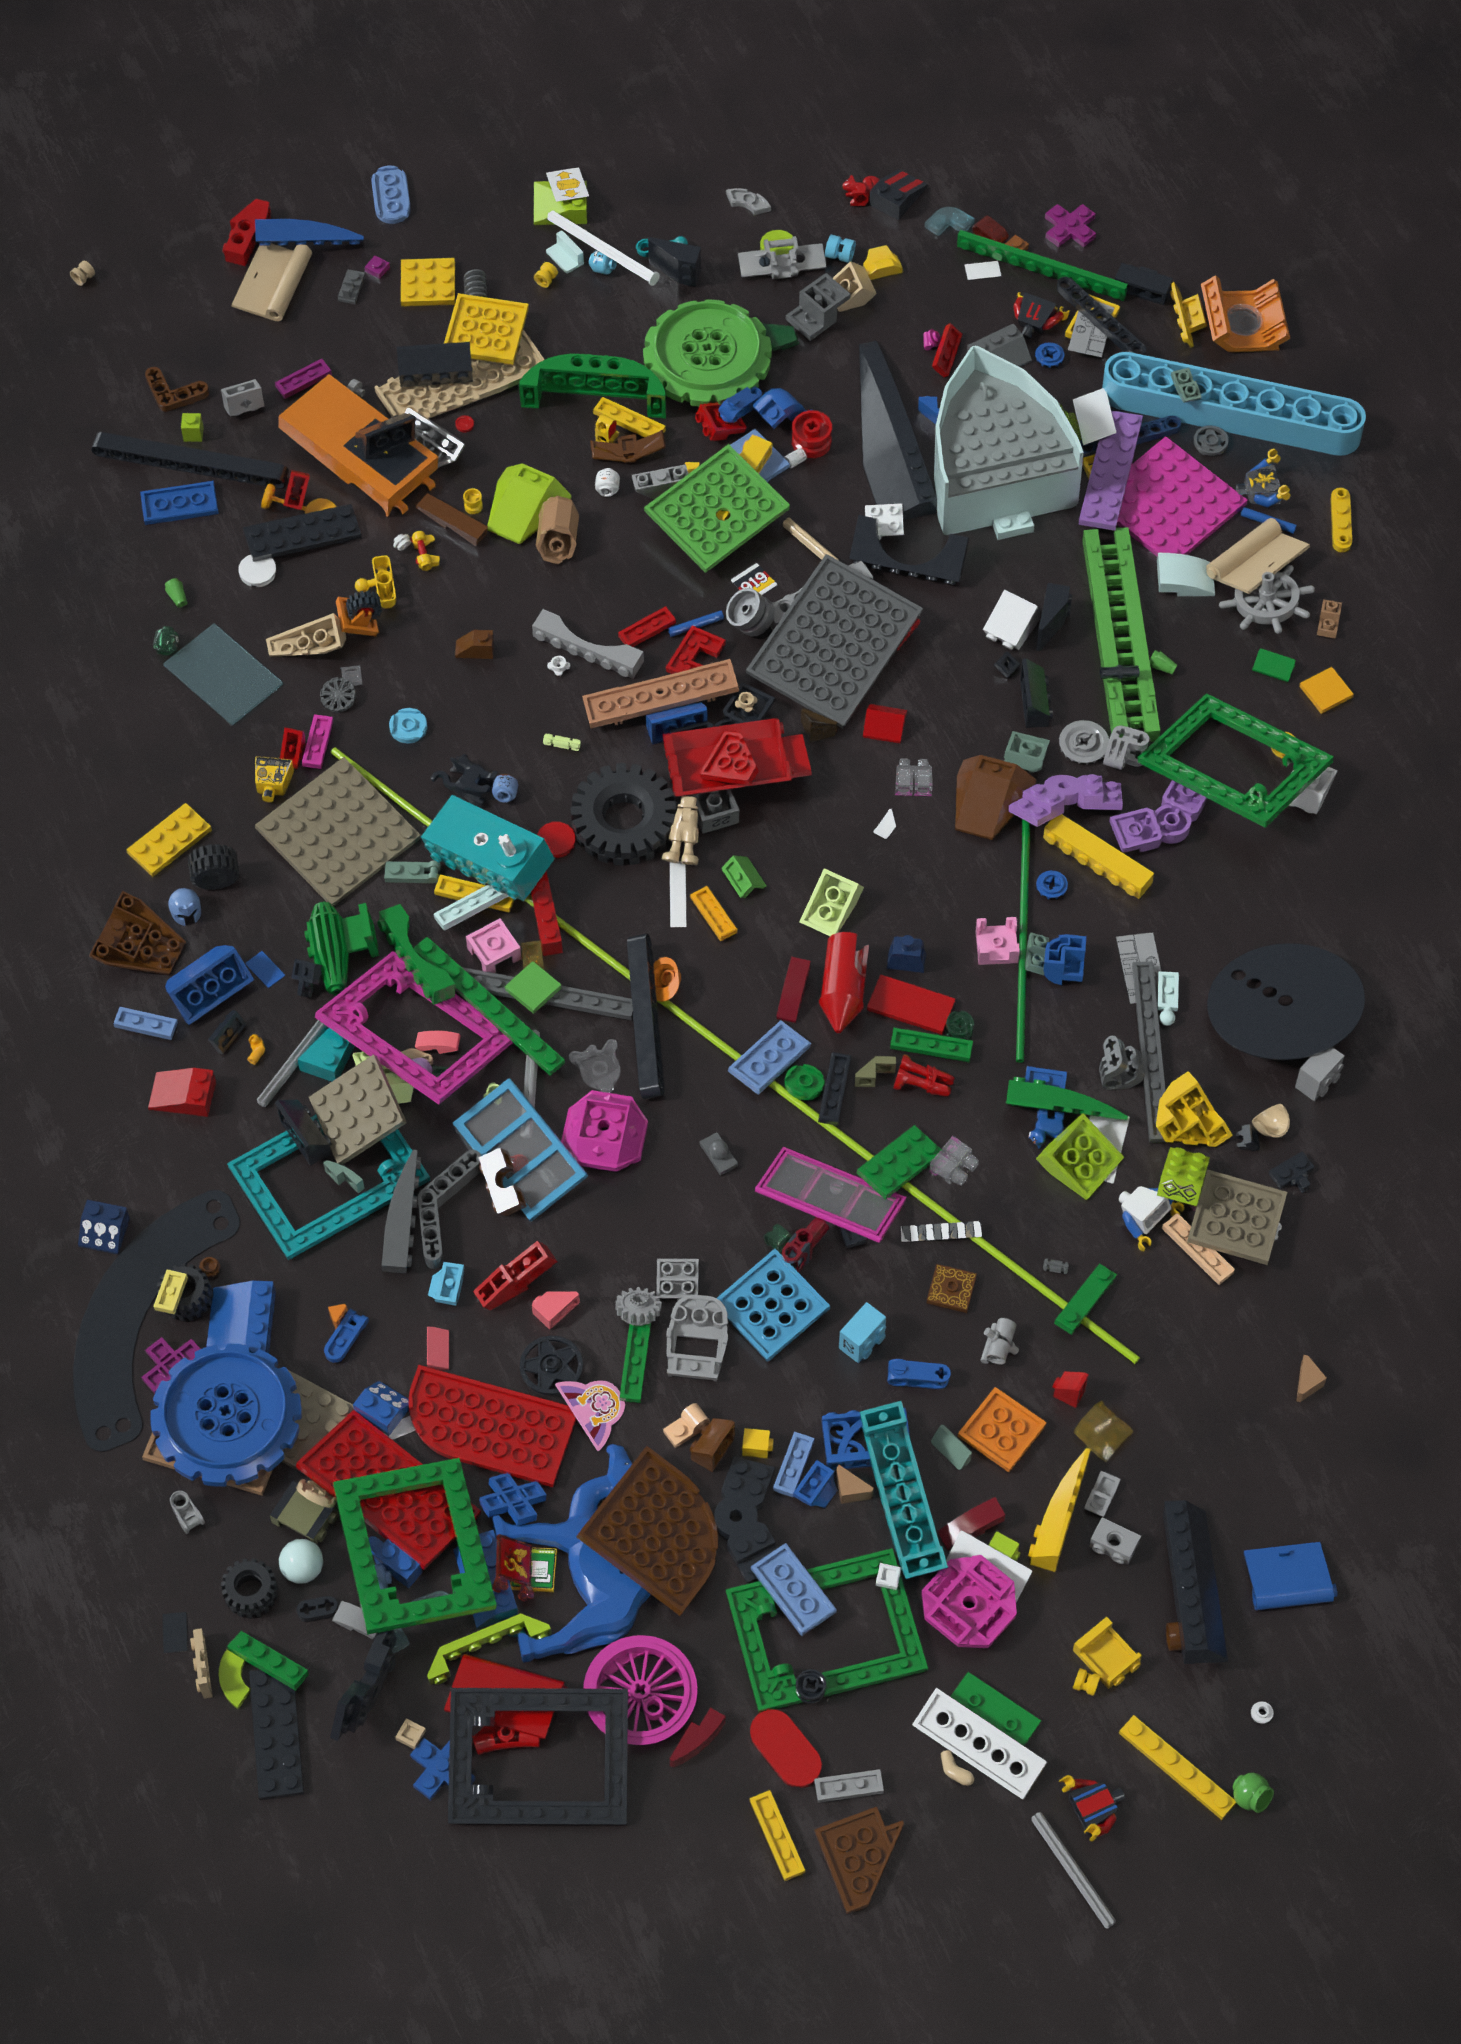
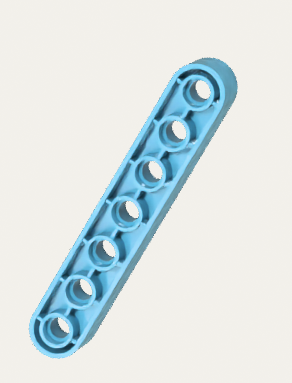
[1102,352,1366,456]

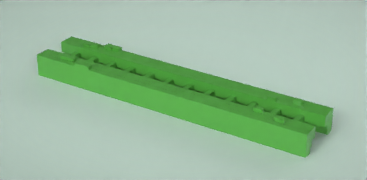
[1083,527,1160,742]

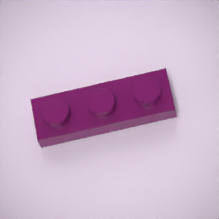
[275,359,332,399]

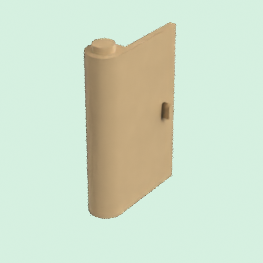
[232,243,312,321]
[1206,518,1310,594]

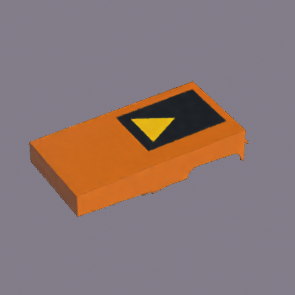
[279,374,438,517]

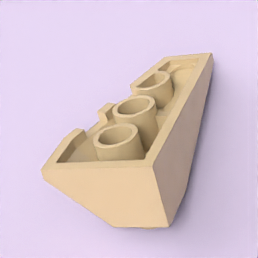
[266,613,346,657]

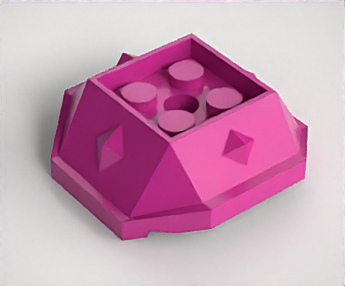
[561,1090,648,1172]
[922,1555,1017,1648]

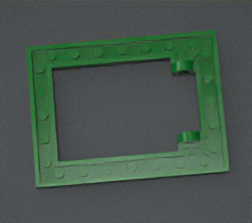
[1138,693,1334,828]
[333,1458,497,1635]
[726,1548,928,1713]

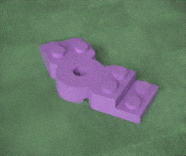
[1009,774,1123,827]
[1110,780,1207,853]

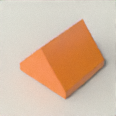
[328,1304,348,1329]

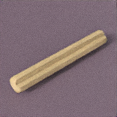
[783,518,839,560]

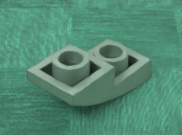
[1171,368,1202,403]
[1025,933,1049,975]

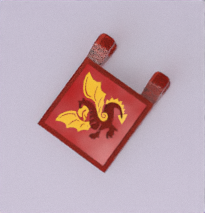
[492,1534,534,1601]

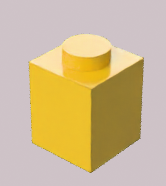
[742,1428,774,1458]

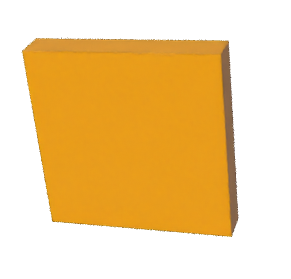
[1300,667,1354,714]

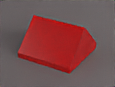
[863,704,907,744]

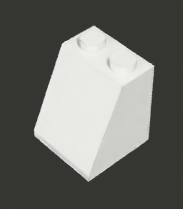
[983,590,1042,650]

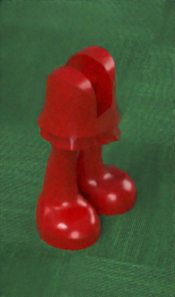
[893,1054,955,1096]

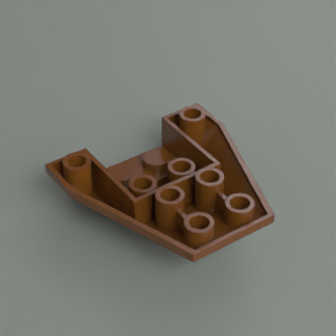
[955,755,1036,840]
[89,891,186,975]

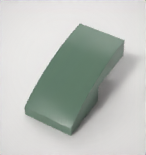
[324,1160,365,1194]

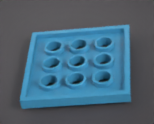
[717,1249,830,1362]

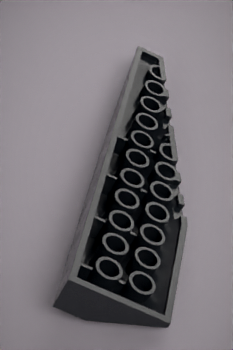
[859,341,937,520]

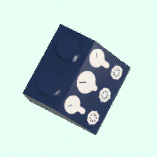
[78,1200,130,1254]

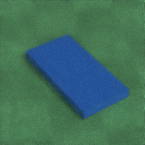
[140,481,219,525]

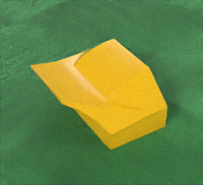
[863,245,903,280]

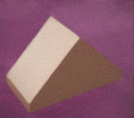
[1297,1355,1326,1402]
[836,1465,874,1504]

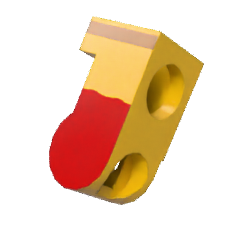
[595,414,619,443]

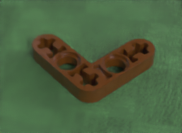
[145,367,209,412]

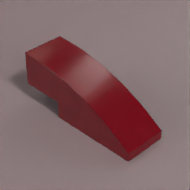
[776,956,811,1023]
[937,1497,1005,1551]
[669,1708,726,1768]

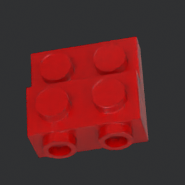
[695,402,747,441]

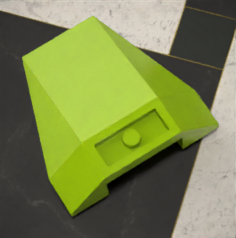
[488,464,572,544]

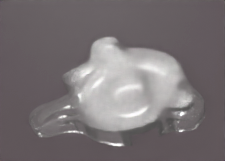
[569,1039,620,1093]

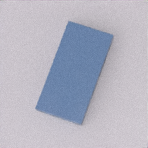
[728,1020,811,1095]
[751,1543,837,1636]

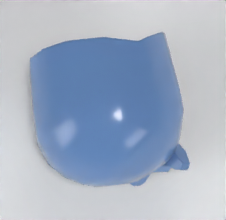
[168,888,201,926]

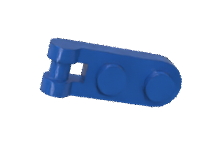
[324,1309,369,1363]

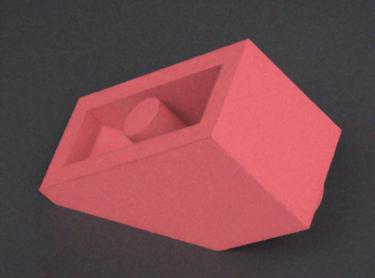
[532,1292,580,1329]

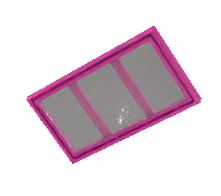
[755,1147,906,1243]

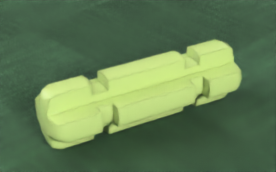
[543,734,581,751]

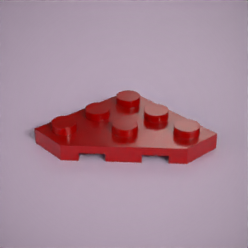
[699,731,759,786]

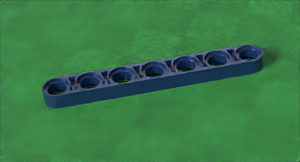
[1079,416,1181,458]

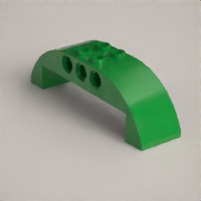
[519,354,666,418]

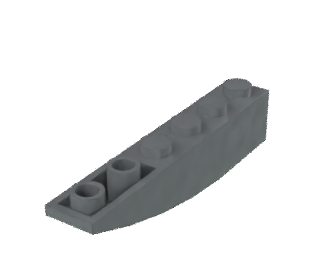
[382,1150,421,1273]

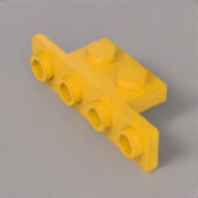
[1170,282,1207,348]

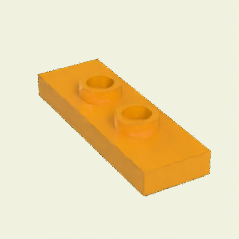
[690,886,737,942]

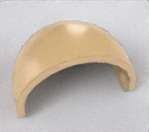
[1252,1104,1290,1138]

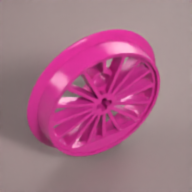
[583,1635,697,1745]

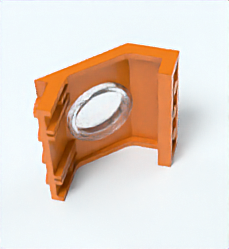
[1201,275,1290,352]

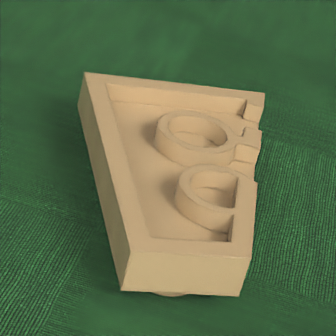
[190,1628,213,1699]

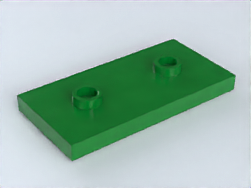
[950,1672,1041,1746]

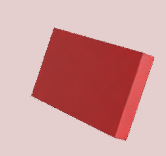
[867,974,956,1035]

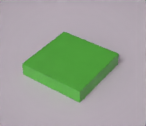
[505,961,562,1014]

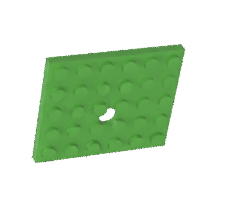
[644,444,790,573]

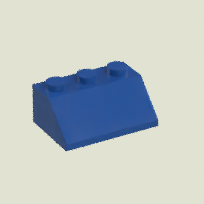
[646,702,707,745]

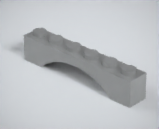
[532,609,644,679]

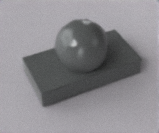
[700,1132,738,1176]

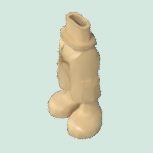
[662,796,699,865]

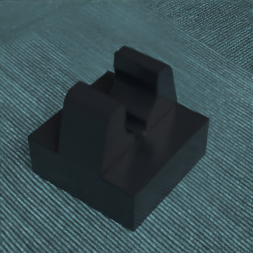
[1236,1124,1260,1152]

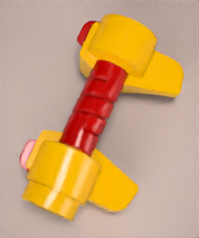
[410,531,440,571]

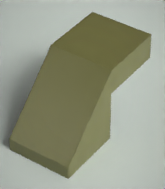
[855,1056,896,1087]

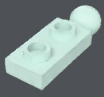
[1157,972,1179,1026]

